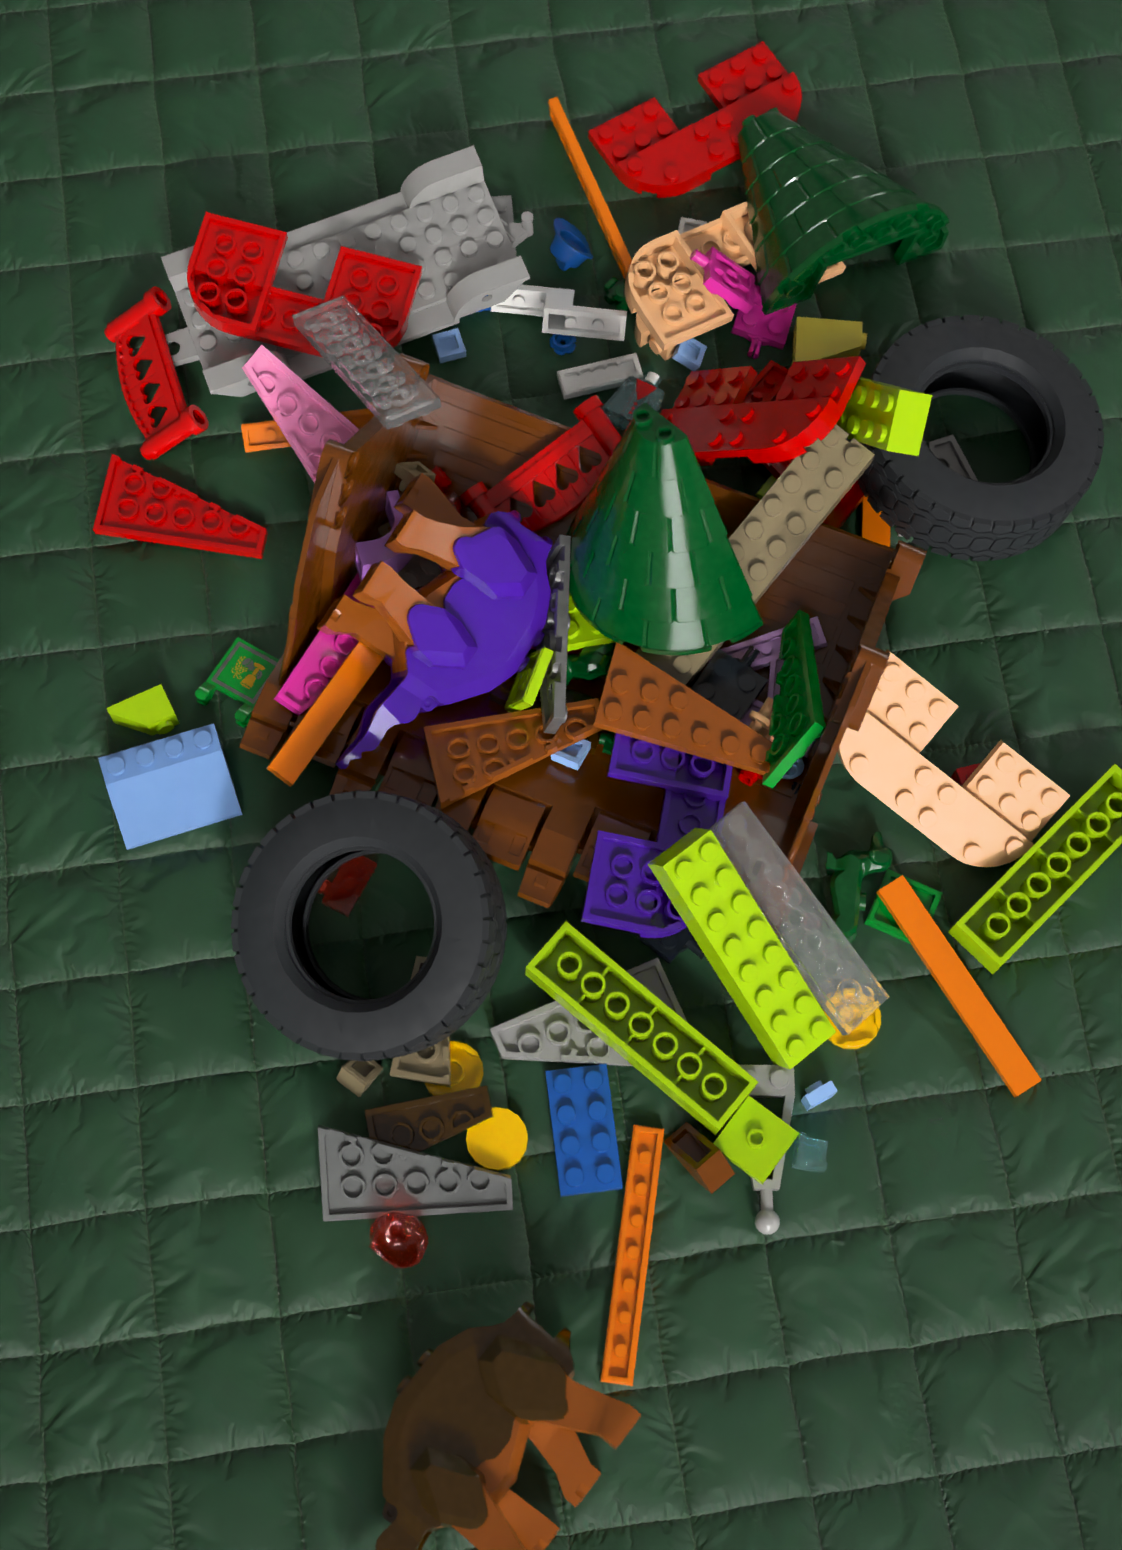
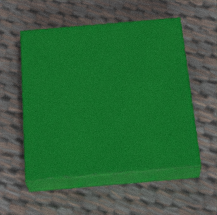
[864,869,943,944]

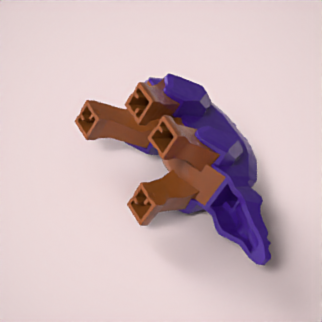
[316,473,553,769]

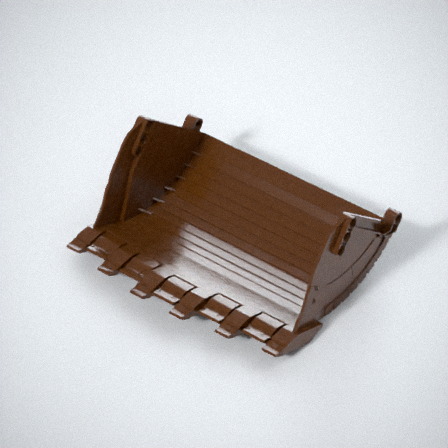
[239,353,927,934]

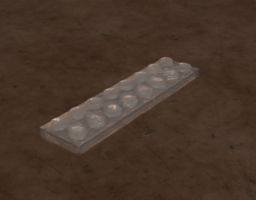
[292,295,442,430]
[709,801,889,1035]

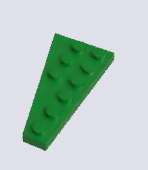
[762,610,826,789]

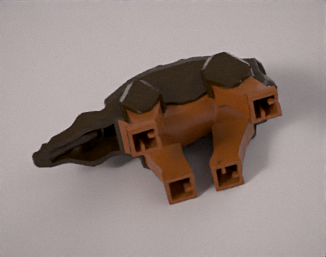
[375,1301,642,1550]

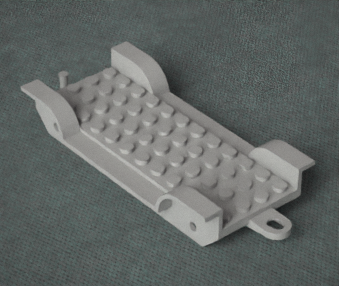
[161,145,534,397]

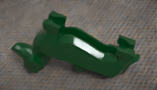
[566,642,616,687]
[820,832,893,948]

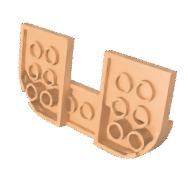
[624,201,846,351]
[837,649,1070,867]

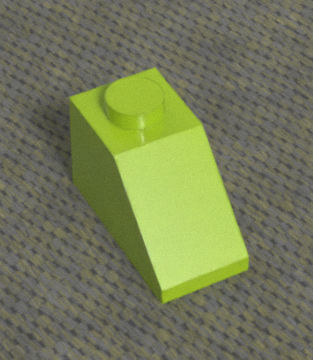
[107,684,180,736]

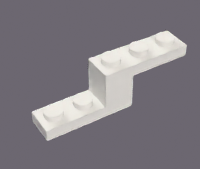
[491,284,627,341]

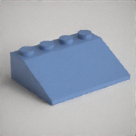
[98,723,242,850]

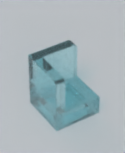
[791,1132,828,1174]

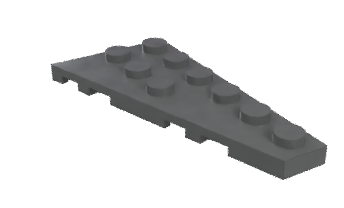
[318,1125,513,1222]

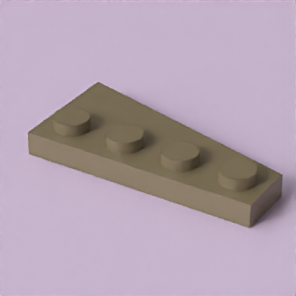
[390,956,451,1087]

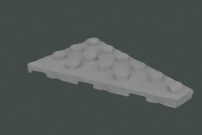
[490,958,687,1066]

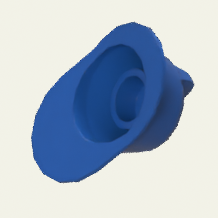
[550,218,593,271]

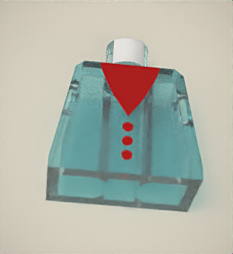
[603,372,665,431]

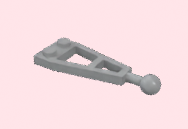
[735,1065,795,1235]

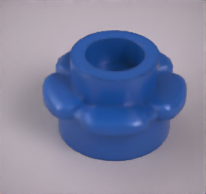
[549,334,576,355]

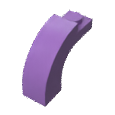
[354,490,413,582]

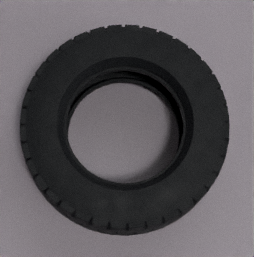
[849,315,1104,561]
[231,791,507,1061]

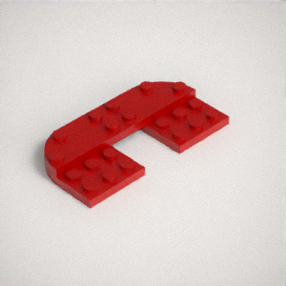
[588,41,802,198]
[187,212,422,363]
[660,356,866,466]

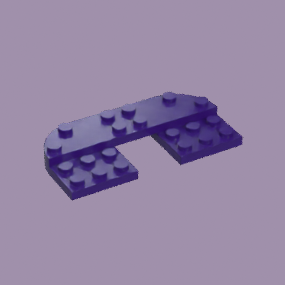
[581,733,733,938]

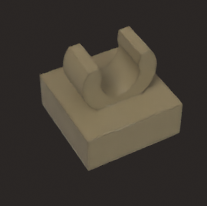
[394,461,436,492]

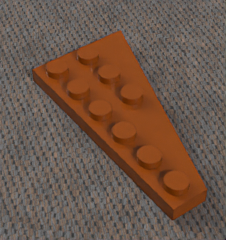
[593,642,772,775]
[423,698,603,809]

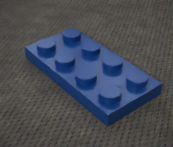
[545,1064,623,1197]

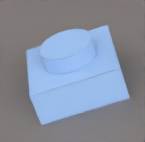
[432,328,466,364]
[672,338,707,371]
[551,739,591,771]
[801,1080,837,1111]

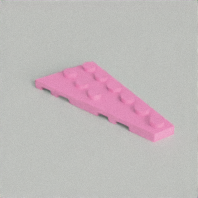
[242,345,359,484]

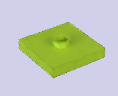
[504,647,554,712]
[713,1095,799,1185]

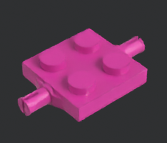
[690,247,763,314]
[731,285,797,359]

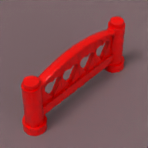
[104,286,209,460]
[459,395,622,533]

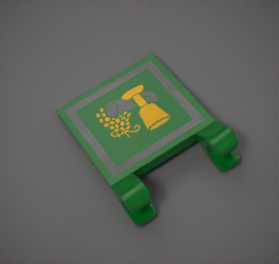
[195,637,279,728]

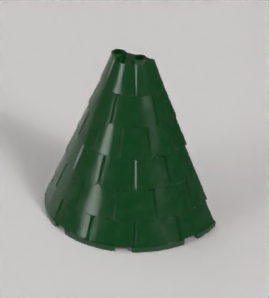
[737,108,950,315]
[566,403,763,655]

